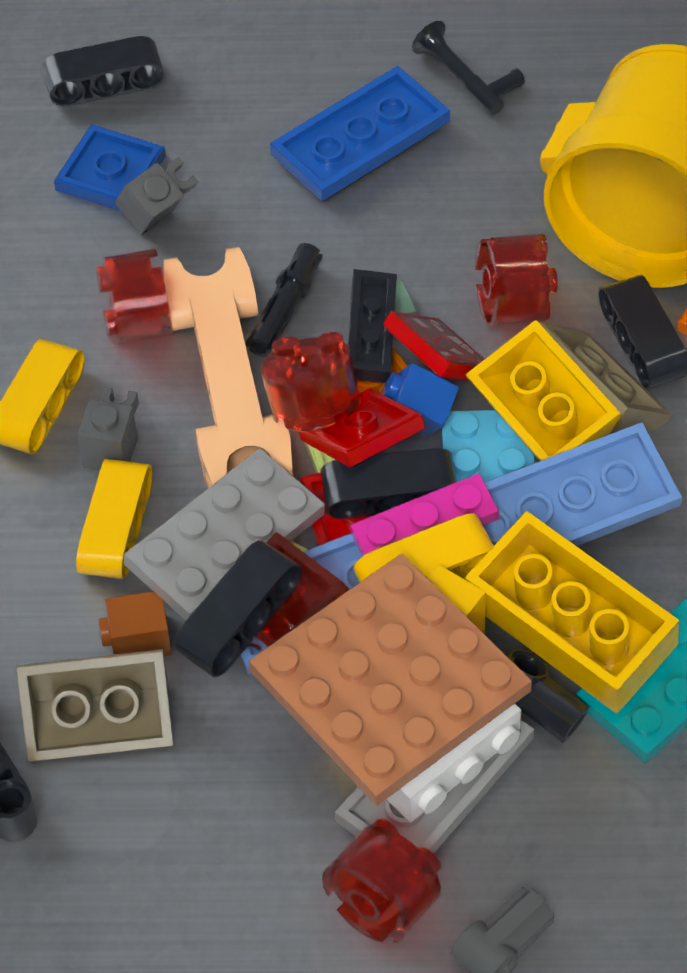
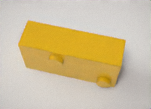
[465,511,679,714]

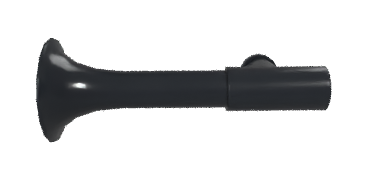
[412,21,525,115]

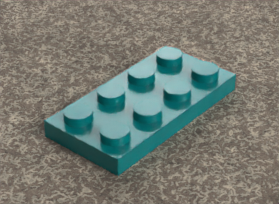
[576,598,687,764]

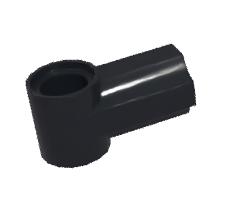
[508,649,589,743]

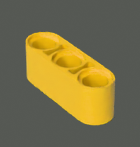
[0,338,85,455]
[76,458,153,580]
[353,513,493,582]

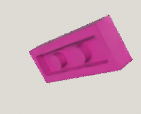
[350,473,499,557]

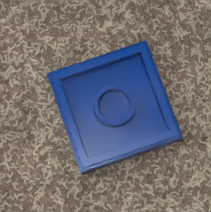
[54,124,166,211]

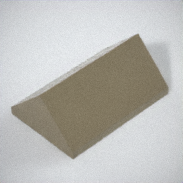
[540,323,673,434]
[16,649,173,762]

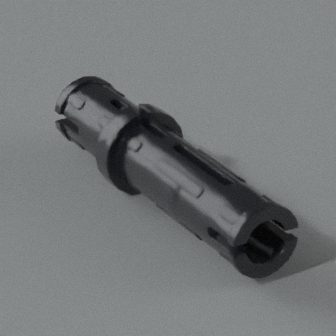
[246,243,323,358]

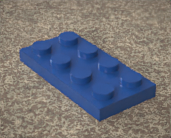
[270,66,450,201]

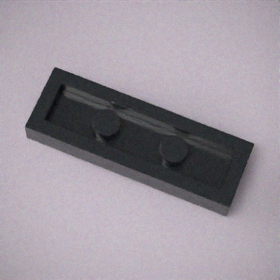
[344,269,397,383]

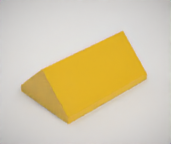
[465,320,620,461]

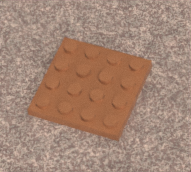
[248,553,532,806]

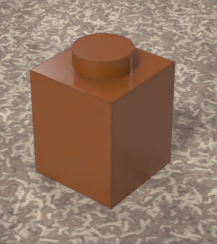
[99,591,172,656]

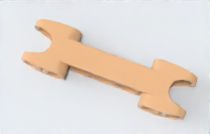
[164,247,293,488]

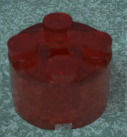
[475,233,558,325]
[95,249,171,344]
[260,332,361,431]
[322,818,441,943]

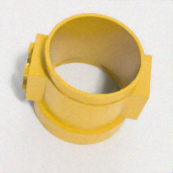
[540,44,687,288]

